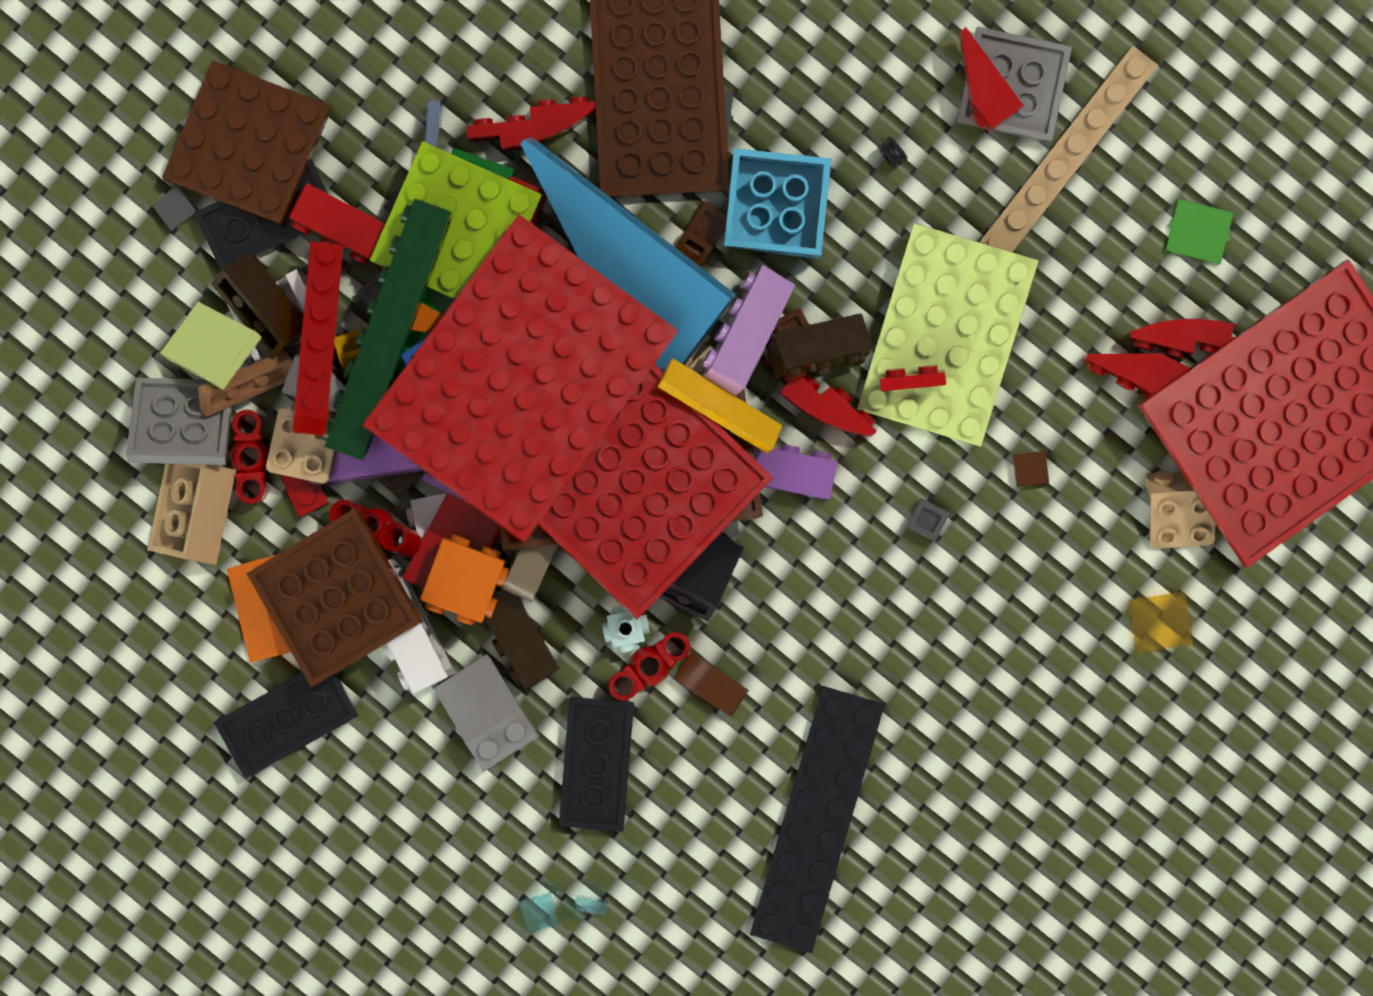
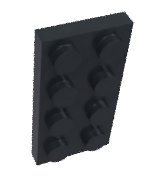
[194,158,328,270]
[213,673,360,779]
[559,696,634,832]

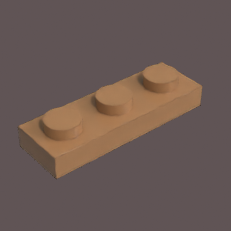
[198,351,292,417]

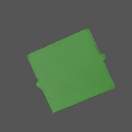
[1165,199,1233,265]

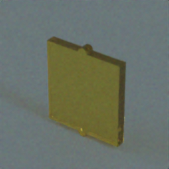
[1129,591,1193,653]

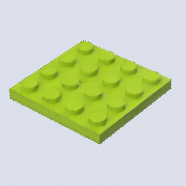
[370,141,542,299]

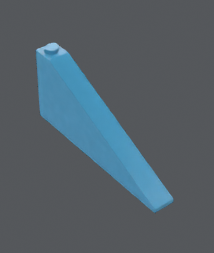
[521,137,737,372]

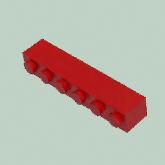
[292,241,343,436]

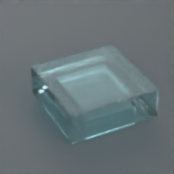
[519,892,559,933]
[574,894,609,915]

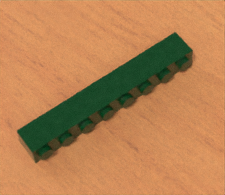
[322,198,453,461]

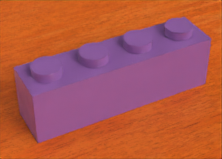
[311,435,424,485]
[753,444,838,500]

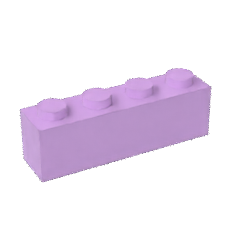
[701,265,795,397]

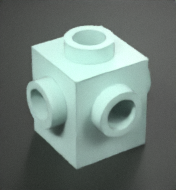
[602,606,650,653]

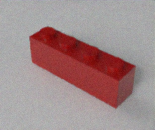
[288,183,385,272]

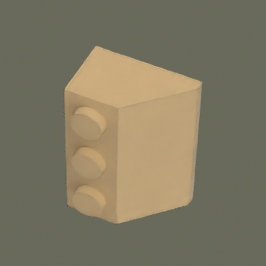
[147,463,236,565]

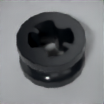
[877,137,908,169]

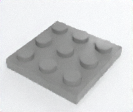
[956,27,1072,143]
[126,378,232,465]

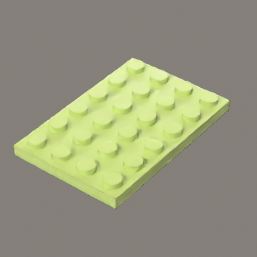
[857,223,1039,447]

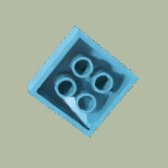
[724,148,831,259]

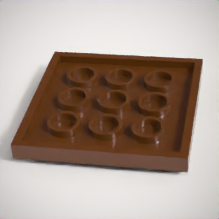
[162,60,332,226]
[246,508,423,687]

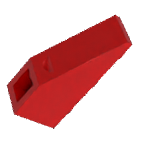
[1082,353,1190,399]

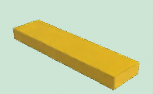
[657,358,783,454]

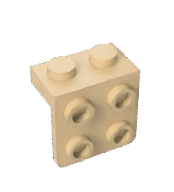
[266,404,336,484]
[1145,471,1215,549]

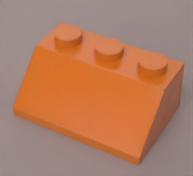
[227,555,291,663]

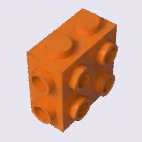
[420,534,509,626]

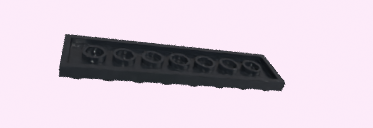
[750,685,885,953]

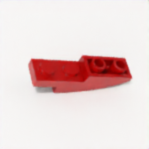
[466,97,596,152]
[1127,319,1235,359]
[765,357,877,437]

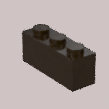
[211,251,303,359]
[765,313,874,381]
[481,589,560,688]

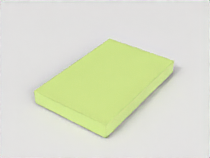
[160,302,262,389]

